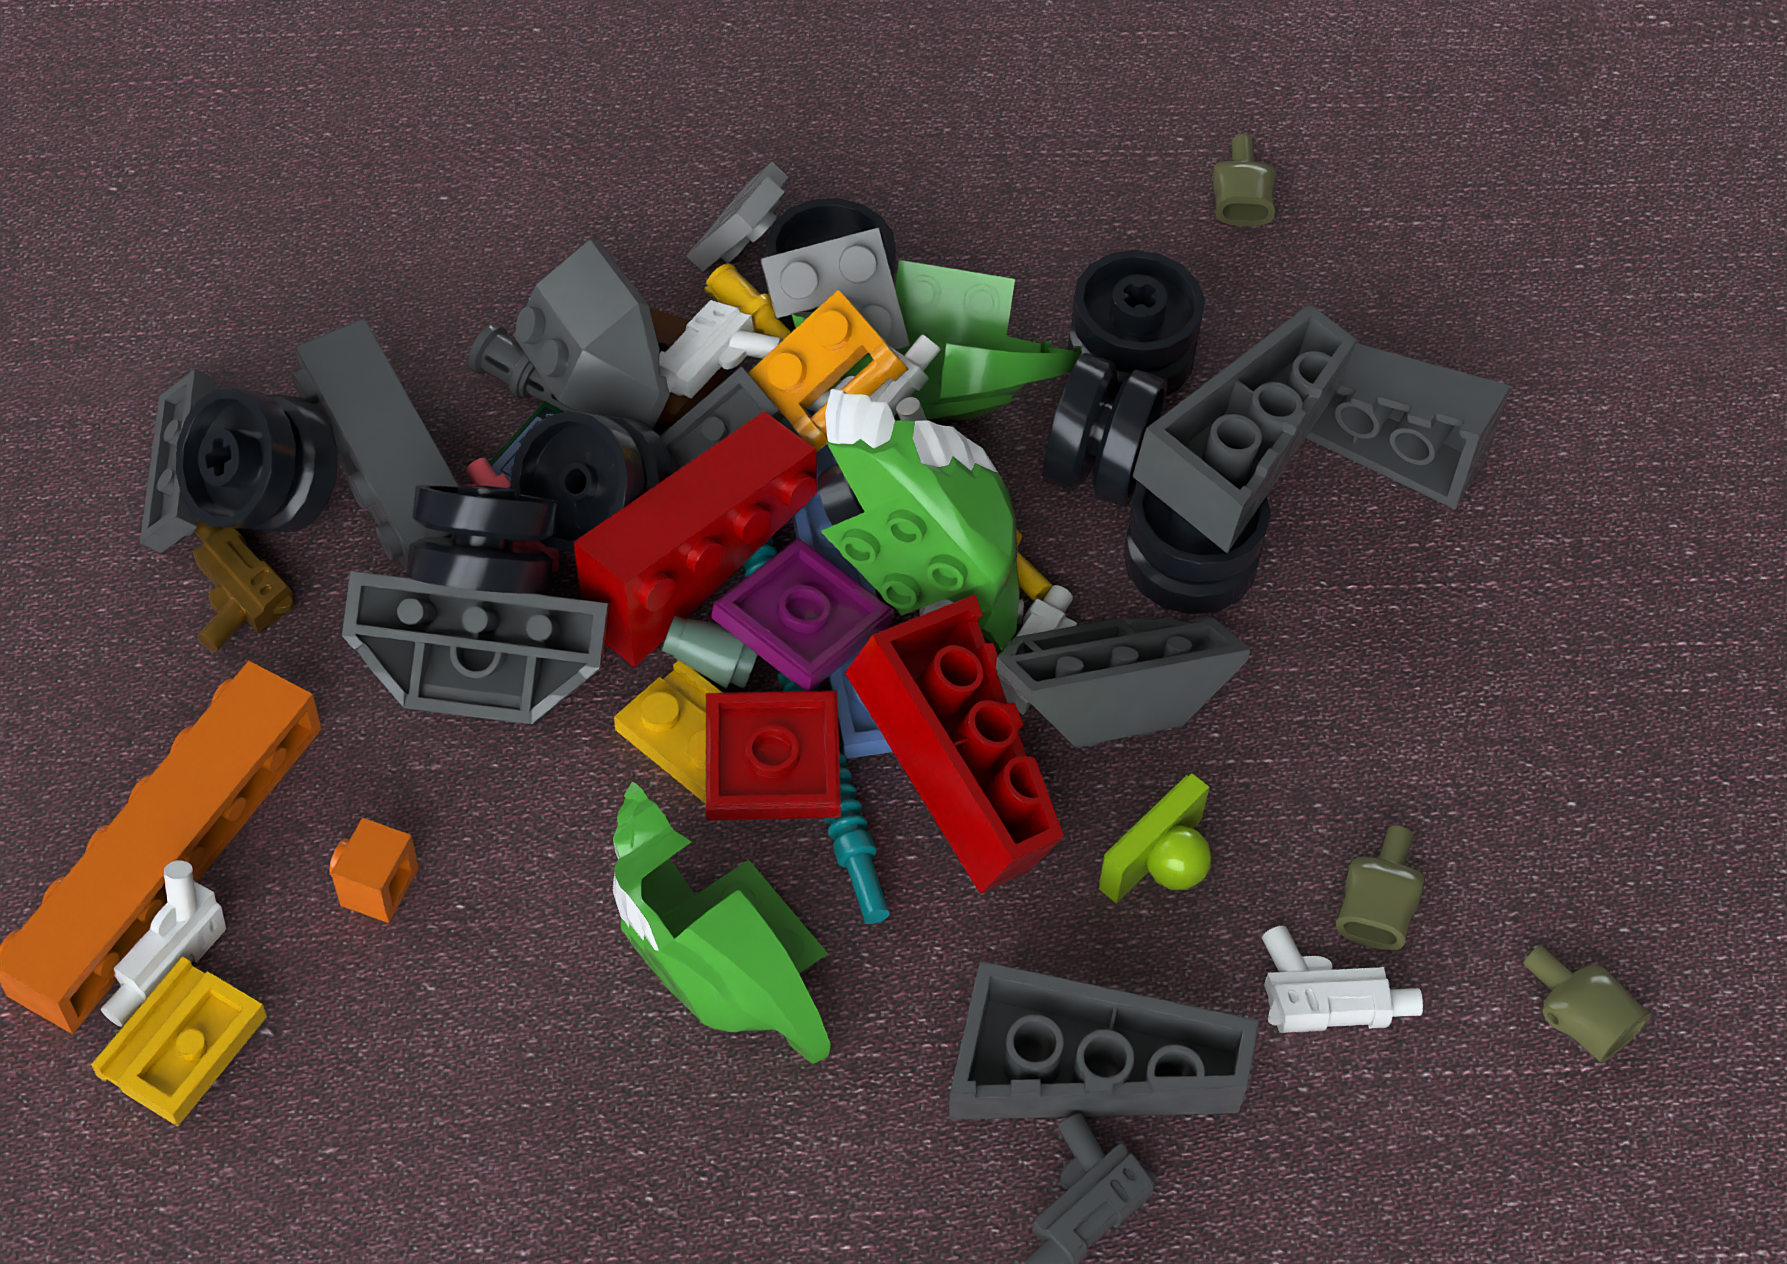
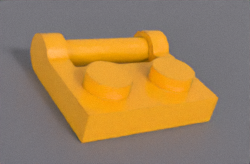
[748,290,909,453]

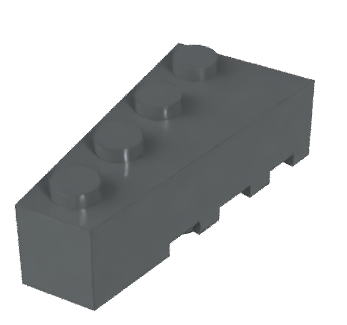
[1133,304,1357,553]
[1279,323,1511,510]
[949,961,1259,1120]

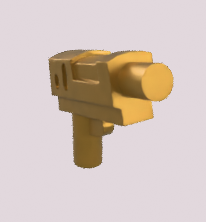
[193,519,294,652]

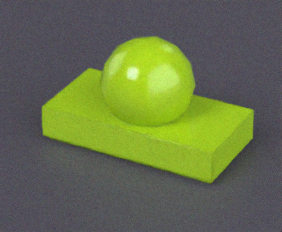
[1099,773,1212,904]

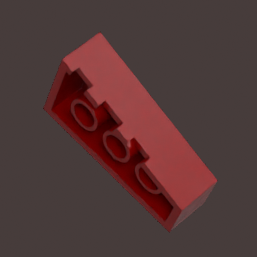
[574,411,818,668]
[845,594,1064,894]

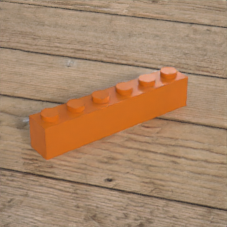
[0,660,322,1035]

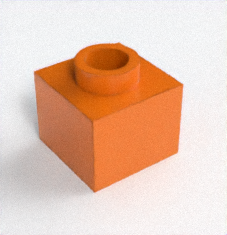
[329,817,419,923]

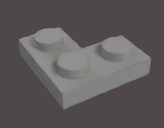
[686,162,788,272]
[760,228,910,350]

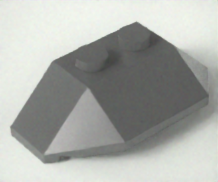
[513,239,670,430]
[342,571,610,725]
[995,617,1250,747]

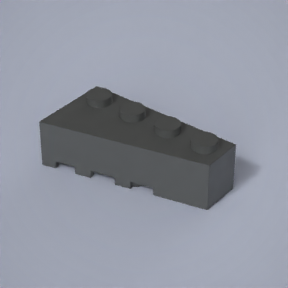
[291,318,458,571]

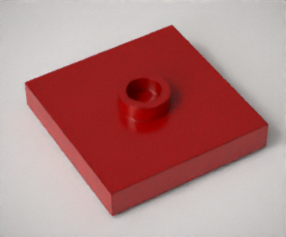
[706,690,841,821]

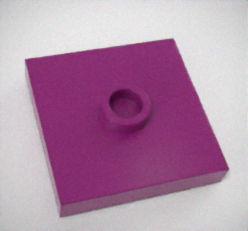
[711,538,894,691]

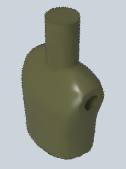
[1212,134,1276,226]
[1336,825,1425,951]
[1523,945,1651,1063]

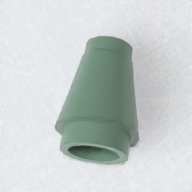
[661,615,757,689]

